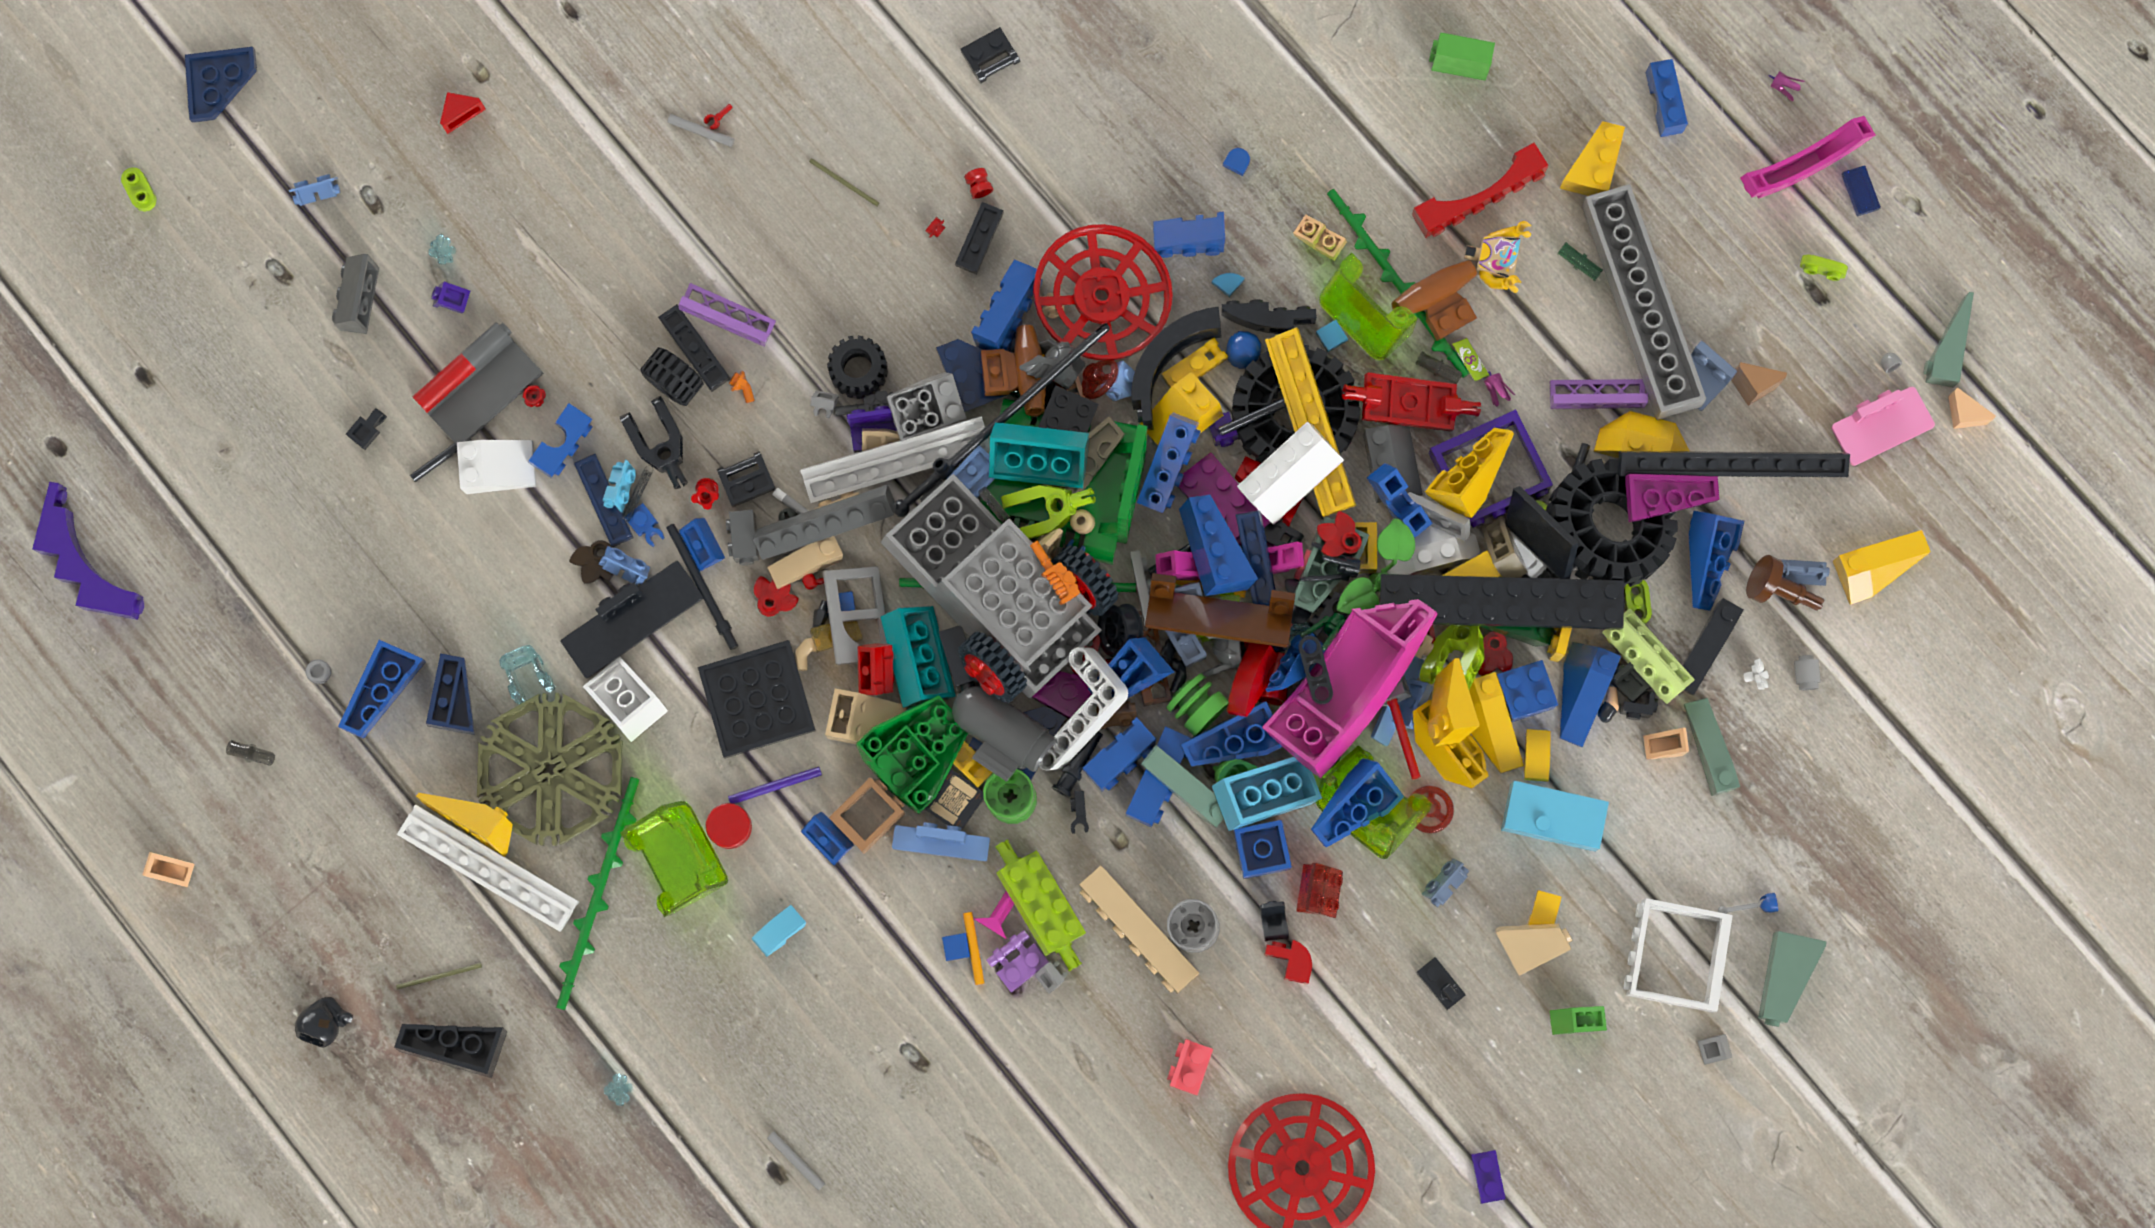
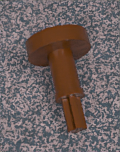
[1746,555,1825,611]

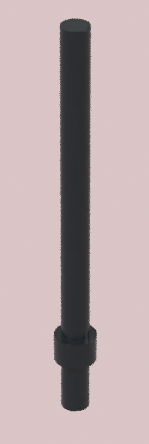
[666,524,738,650]

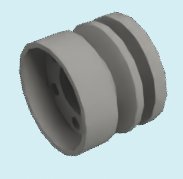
[1167,899,1220,953]

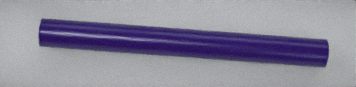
[728,766,822,804]

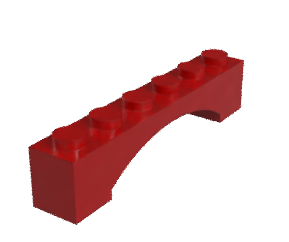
[1412,142,1549,238]

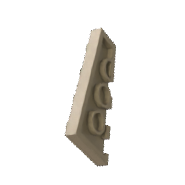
[1042,416,1125,508]

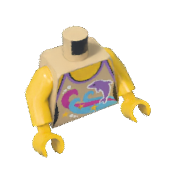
[1464,221,1532,293]

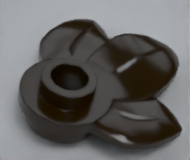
[569,540,614,584]

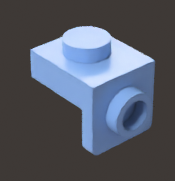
[1100,360,1135,401]

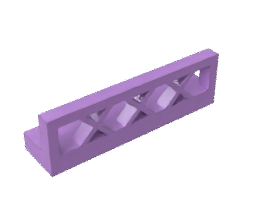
[679,283,776,347]
[1549,379,1648,409]

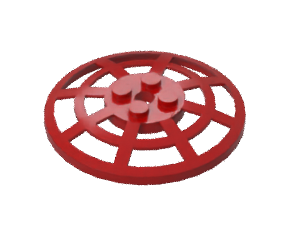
[1033,224,1173,361]
[1228,1093,1375,1228]

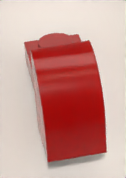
[1264,940,1312,985]

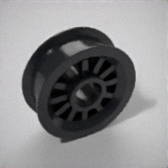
[1097,604,1143,657]

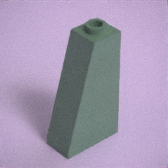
[1758,931,1827,1027]

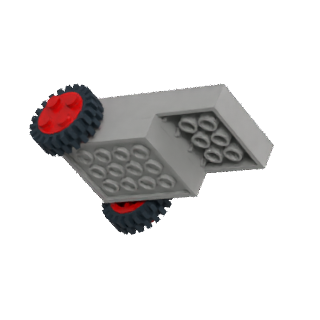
[881,474,1119,703]

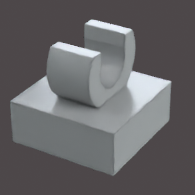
[810,390,839,418]
[1035,961,1068,994]

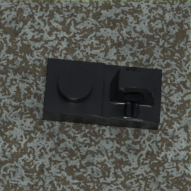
[1416,957,1466,1010]

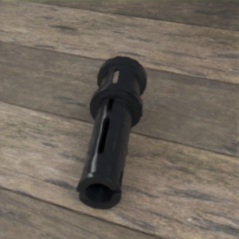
[1052,731,1103,798]

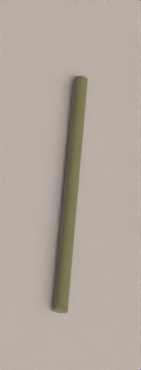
[809,158,880,207]
[396,963,482,990]

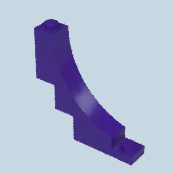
[32,482,144,620]

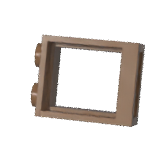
[829,777,905,854]

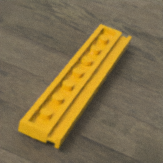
[1265,328,1357,517]

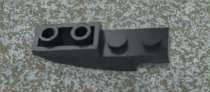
[1221,299,1317,334]

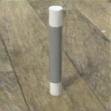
[772,488,808,515]

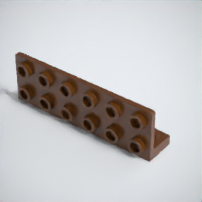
[1145,573,1296,647]

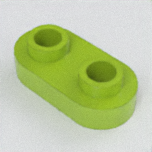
[121,167,157,212]
[1800,254,1848,281]
[1624,580,1652,624]

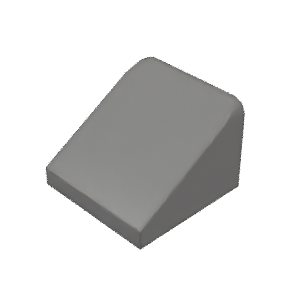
[1698,1034,1732,1065]

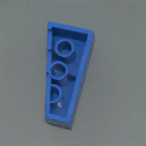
[971,259,1043,351]

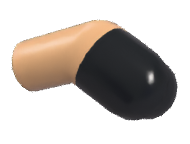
[1598,687,1619,723]

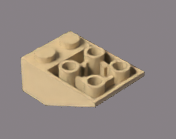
[825,688,907,744]

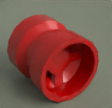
[964,168,994,199]

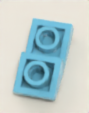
[752,905,806,957]

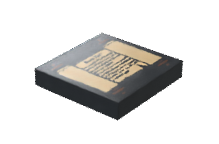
[925,769,984,831]

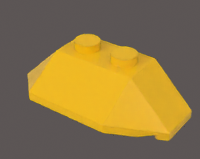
[1593,411,1690,459]
[1413,700,1489,789]

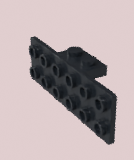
[561,561,703,679]

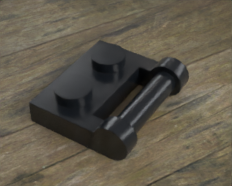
[961,27,1021,84]
[716,451,776,507]

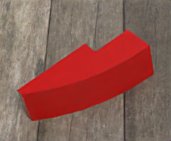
[1227,643,1278,717]

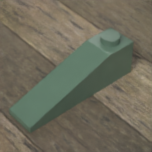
[1923,292,1974,388]
[1684,698,1740,796]
[1141,745,1224,828]

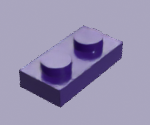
[1471,1150,1506,1204]

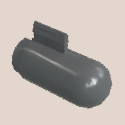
[952,685,1058,782]

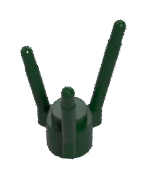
[1300,613,1347,651]

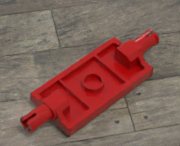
[1342,372,1481,432]

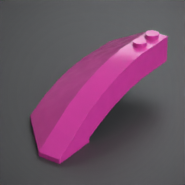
[1262,599,1437,778]

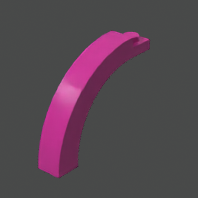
[1740,116,1876,199]
[1155,542,1304,580]

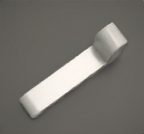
[1039,647,1128,771]

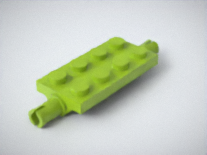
[995,839,1086,972]

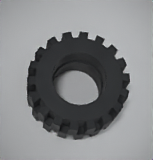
[827,335,888,399]
[640,347,704,406]

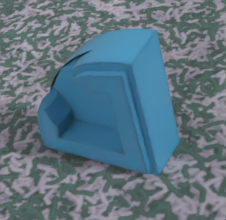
[1212,273,1245,298]

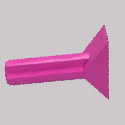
[974,891,1014,940]

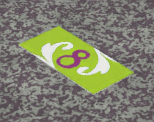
[1452,338,1489,381]

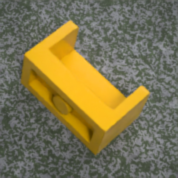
[1355,522,1377,574]

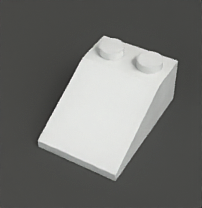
[457,440,536,494]
[583,657,668,742]

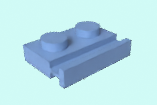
[947,445,995,498]

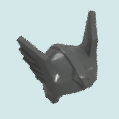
[1019,339,1086,390]
[1202,636,1247,677]

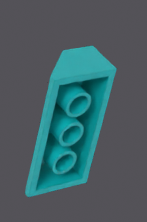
[989,423,1089,488]
[880,606,956,708]

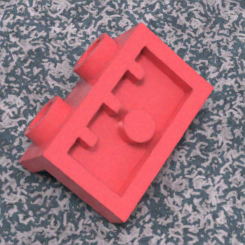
[1167,1039,1213,1096]

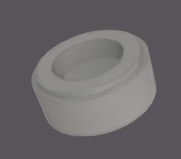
[305,659,331,684]

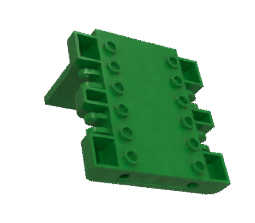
[980,398,1147,565]

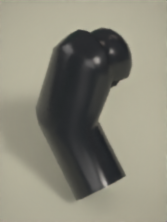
[1170,658,1187,693]

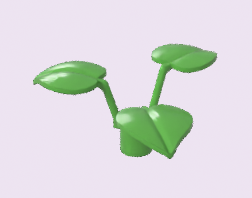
[1337,518,1433,625]

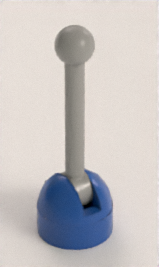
[1718,892,1778,914]

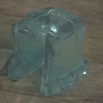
[499,645,555,705]

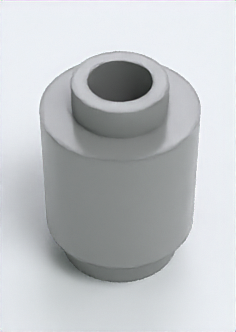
[1794,655,1821,690]

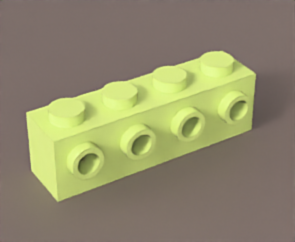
[1602,609,1695,704]

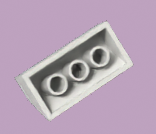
[1237,422,1344,524]

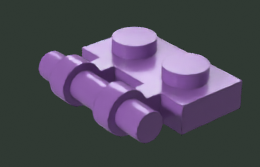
[986,930,1049,993]

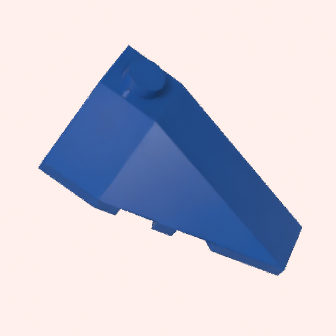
[1689,511,1744,611]
[1560,642,1621,748]
[1180,701,1282,766]
[1311,758,1404,847]

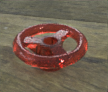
[1081,359,1118,399]
[1406,786,1454,833]

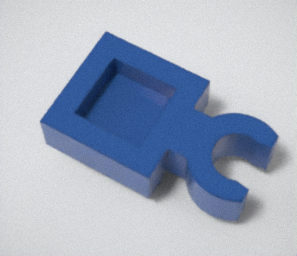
[624,503,665,547]

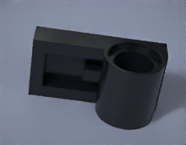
[1308,592,1348,638]

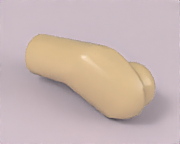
[795,638,820,671]

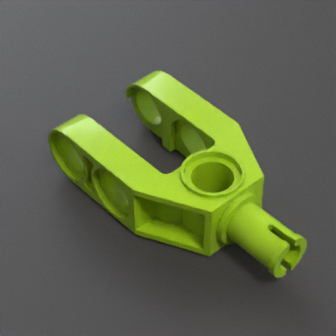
[1001,485,1096,539]
[1420,625,1484,689]

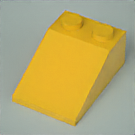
[1140,372,1224,446]
[1428,658,1480,746]

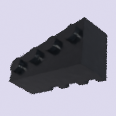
[394,1024,507,1078]

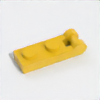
[1161,338,1228,388]

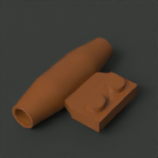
[1391,260,1477,341]
[981,325,1046,416]

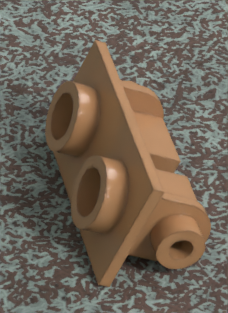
[1096,701,1137,729]

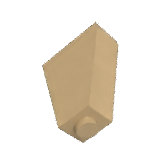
[1495,924,1573,976]

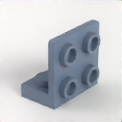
[1691,340,1737,411]

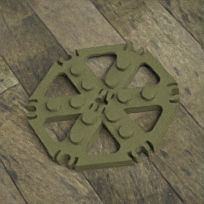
[477,693,623,846]

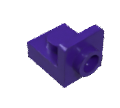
[431,281,470,314]
[1209,412,1238,447]

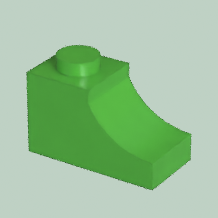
[1550,1006,1607,1035]

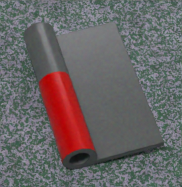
[412,322,544,445]

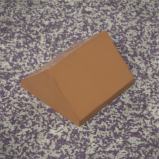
[1731,362,1787,406]

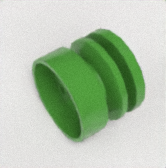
[1166,673,1229,737]
[983,769,1037,824]

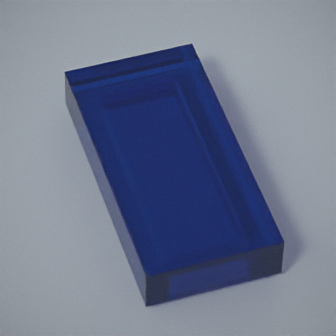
[1841,165,1881,217]

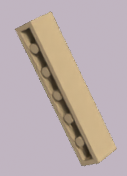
[1079,865,1199,994]

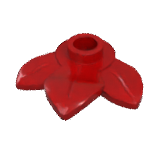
[1317,511,1362,557]
[754,576,799,617]
[1478,631,1513,676]

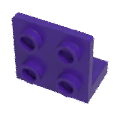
[847,406,897,453]

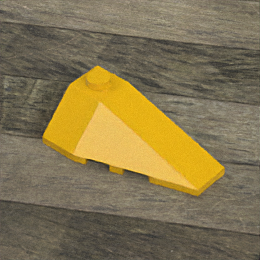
[1425,428,1514,518]
[1833,530,1931,605]
[1469,672,1524,774]
[416,792,513,857]

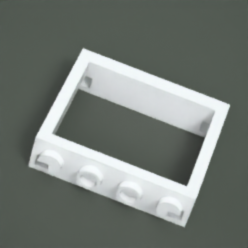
[1624,898,1733,1013]

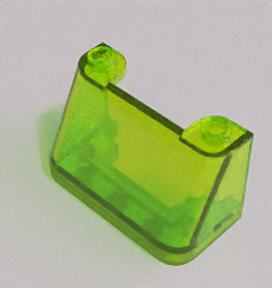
[1319,252,1418,360]
[1316,745,1432,859]
[620,801,728,917]

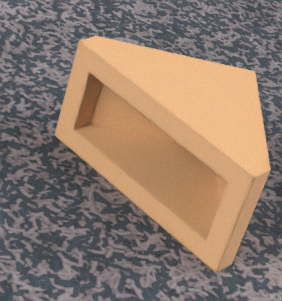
[1948,387,1996,429]
[1643,728,1689,759]
[142,852,195,887]

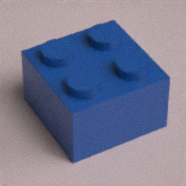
[1497,660,1558,723]
[1233,820,1292,879]

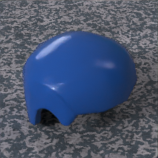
[1226,331,1262,369]

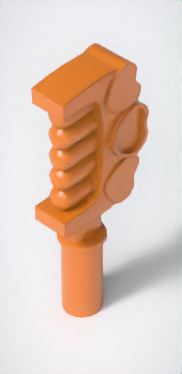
[1030,540,1080,605]

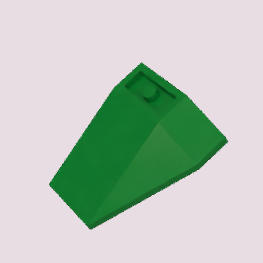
[856,695,968,814]

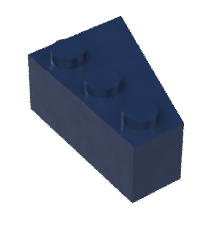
[426,653,475,735]

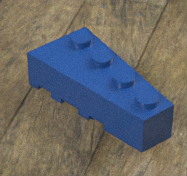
[1179,495,1258,596]
[338,640,426,739]

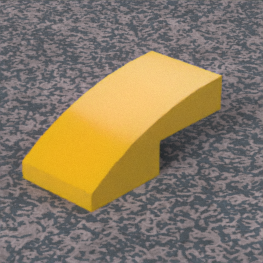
[1524,729,1551,782]
[953,741,993,788]
[1527,890,1562,925]

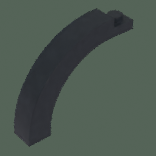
[1131,306,1222,430]

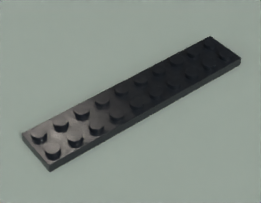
[1380,574,1624,630]

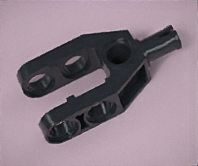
[619,396,688,489]

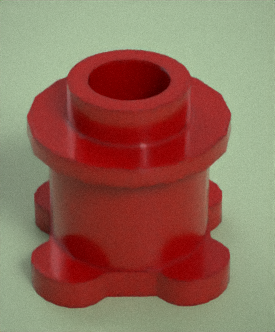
[691,478,719,510]

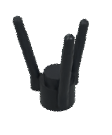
[1300,542,1361,582]

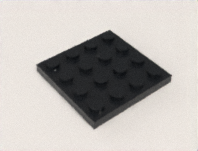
[698,640,816,759]

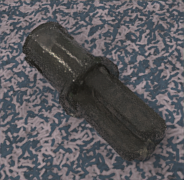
[1416,351,1462,384]
[226,740,275,766]

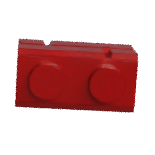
[857,643,894,695]

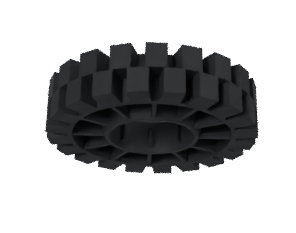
[1232,345,1361,463]
[1546,458,1678,587]

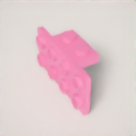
[1831,387,1935,466]

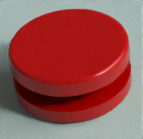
[706,803,752,849]

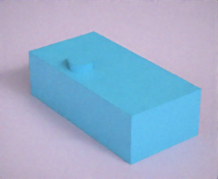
[1212,757,1322,831]
[1501,781,1609,852]

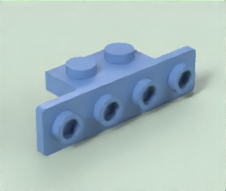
[1371,656,1433,746]
[892,822,990,861]

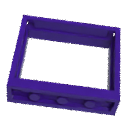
[1428,409,1553,528]

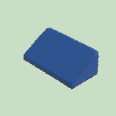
[679,518,725,571]
[800,812,854,865]

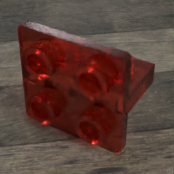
[1296,863,1343,918]

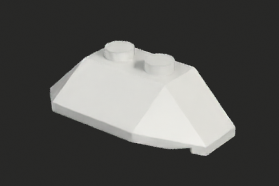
[1384,525,1481,575]

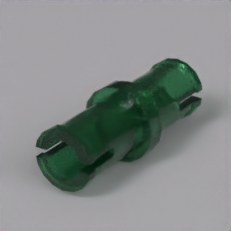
[1557,242,1604,281]

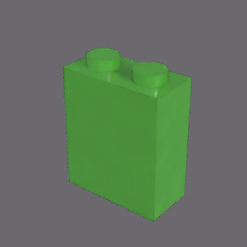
[1429,32,1495,81]

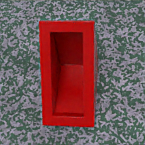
[440,92,486,134]

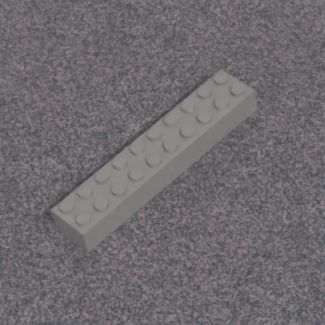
[1582,184,1706,420]

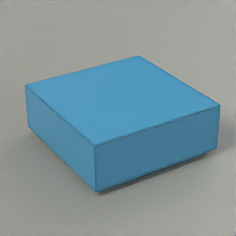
[1315,320,1348,352]

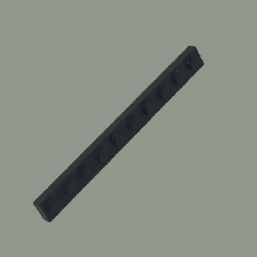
[1618,451,1850,477]

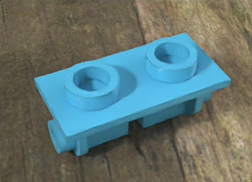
[603,460,636,512]

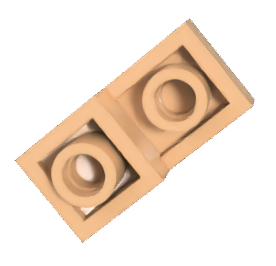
[1293,214,1347,261]

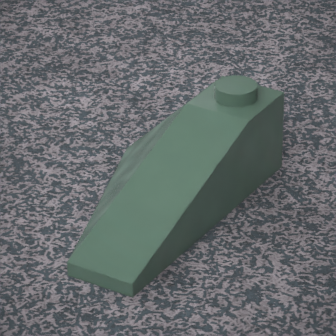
[1294,517,1369,613]

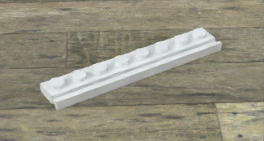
[801,416,990,503]
[397,805,579,932]

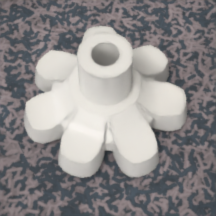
[1744,658,1769,690]

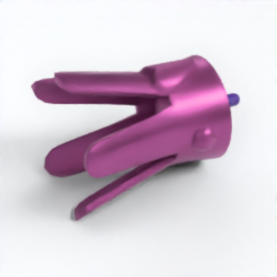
[1769,71,1805,102]
[1484,371,1516,407]

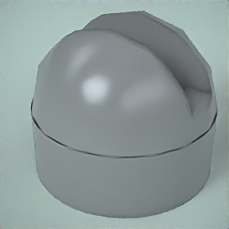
[1881,353,1902,373]

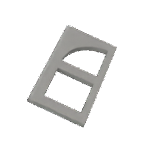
[823,566,887,665]

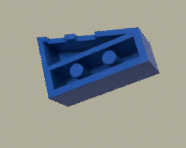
[1153,211,1225,258]
[1088,637,1174,699]
[1083,717,1156,792]

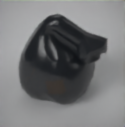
[295,997,353,1048]

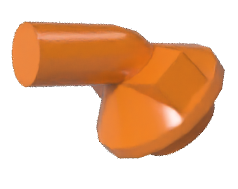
[729,371,755,403]

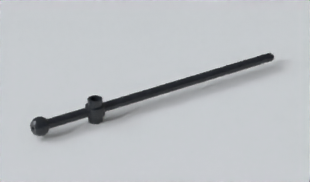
[895,323,1110,517]

